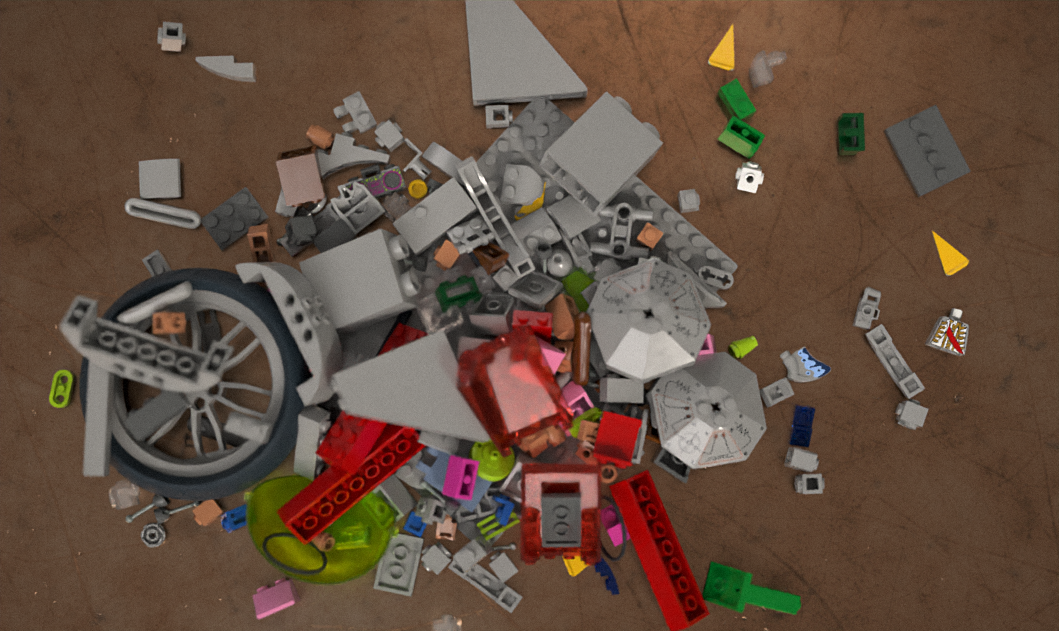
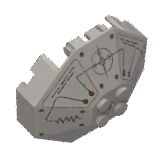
[587,258,711,384]
[646,352,767,469]

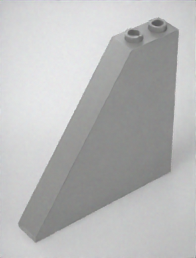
[465,0,587,105]
[330,330,490,443]

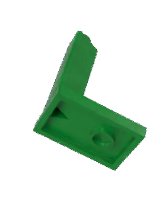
[702,561,801,615]

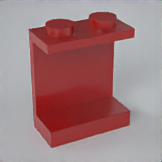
[511,310,553,357]
[592,411,643,469]

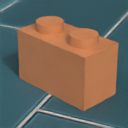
[545,294,579,342]

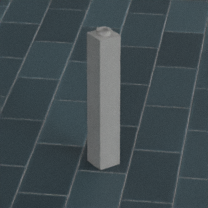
[83,360,114,476]

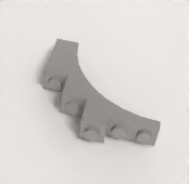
[275,132,391,218]
[455,156,536,279]

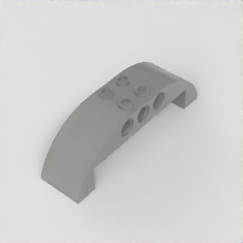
[235,262,342,406]
[60,295,234,392]

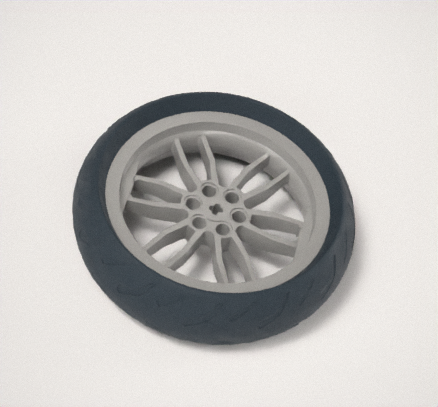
[79,268,313,501]

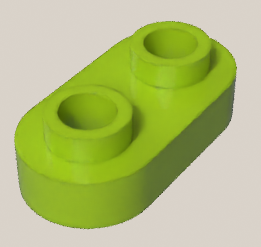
[49,370,75,408]
[568,407,602,438]

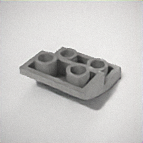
[139,159,181,200]
[547,194,601,240]

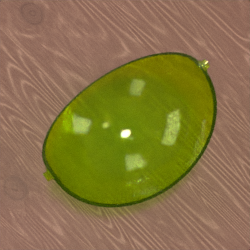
[244,475,399,585]

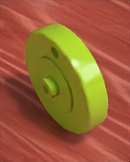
[468,435,515,481]

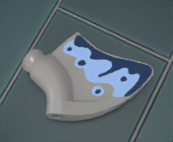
[780,346,831,383]

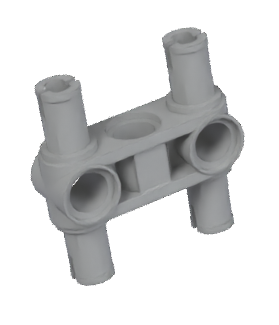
[590,203,654,260]

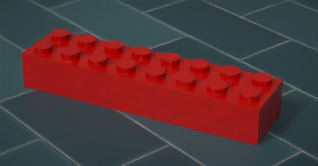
[315,323,429,476]
[276,423,427,546]
[609,469,710,631]

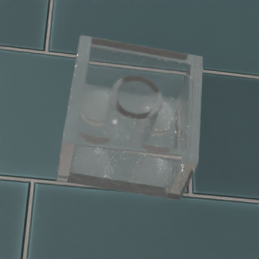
[414,290,465,335]

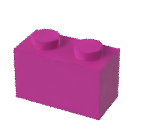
[442,455,479,500]

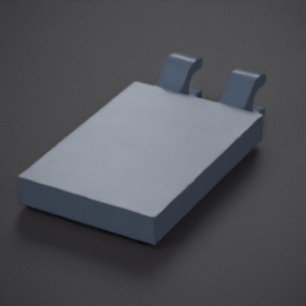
[415,447,493,512]

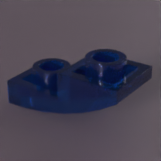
[789,404,815,448]
[594,555,620,595]

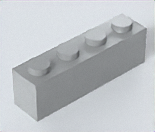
[294,404,330,480]

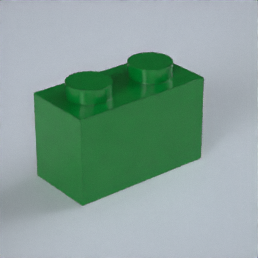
[718,78,756,121]
[718,115,766,159]

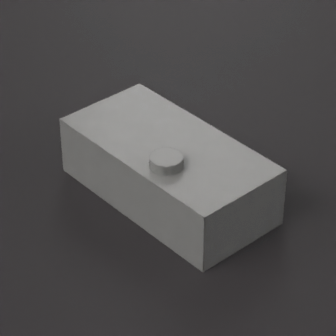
[392,177,478,256]

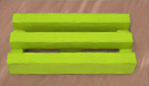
[477,509,520,540]

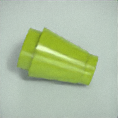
[728,336,758,359]

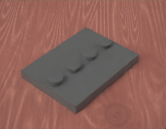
[884,105,971,198]

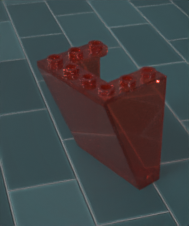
[456,324,574,458]
[520,463,602,565]

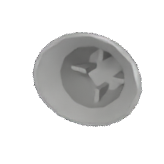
[540,246,578,284]

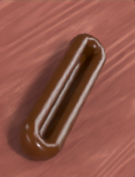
[572,311,591,386]

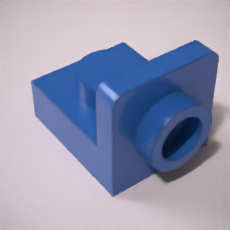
[492,494,514,526]
[220,504,254,533]

